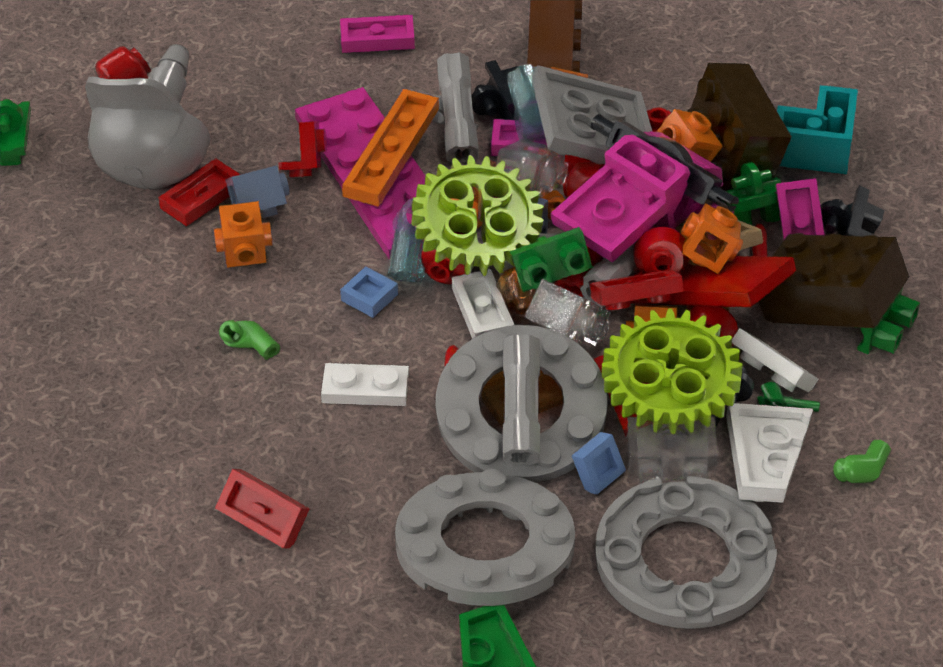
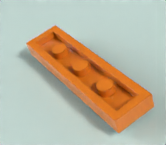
[342,89,439,207]

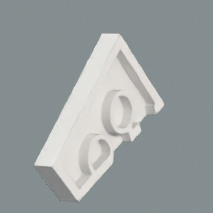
[726,403,813,503]

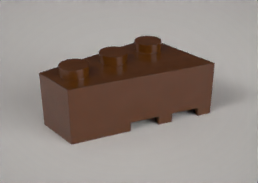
[527,0,583,95]

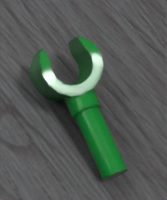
[757,382,820,412]

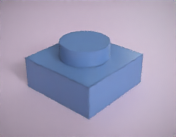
[340,266,398,318]
[572,432,626,494]

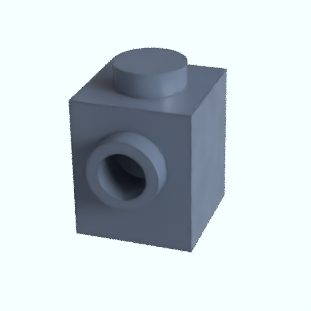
[225,165,290,219]

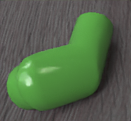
[219,320,280,360]
[833,440,891,483]

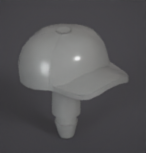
[85,44,211,190]

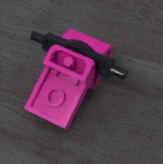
[550,114,739,263]

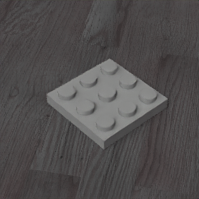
[532,65,652,164]

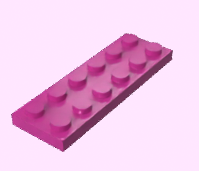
[295,87,425,259]

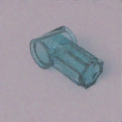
[507,64,545,143]
[387,198,425,282]

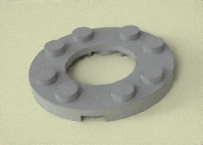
[435,325,607,482]
[395,469,575,606]
[595,476,777,629]

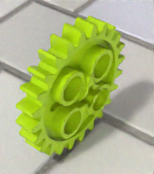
[411,155,544,276]
[602,308,743,434]

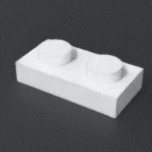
[452,269,514,339]
[732,328,819,392]
[321,363,409,406]

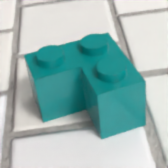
[777,85,858,174]

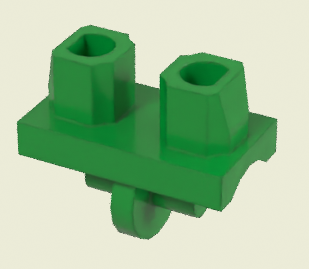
[0,99,31,166]
[726,162,782,225]
[509,227,593,292]
[854,287,920,354]

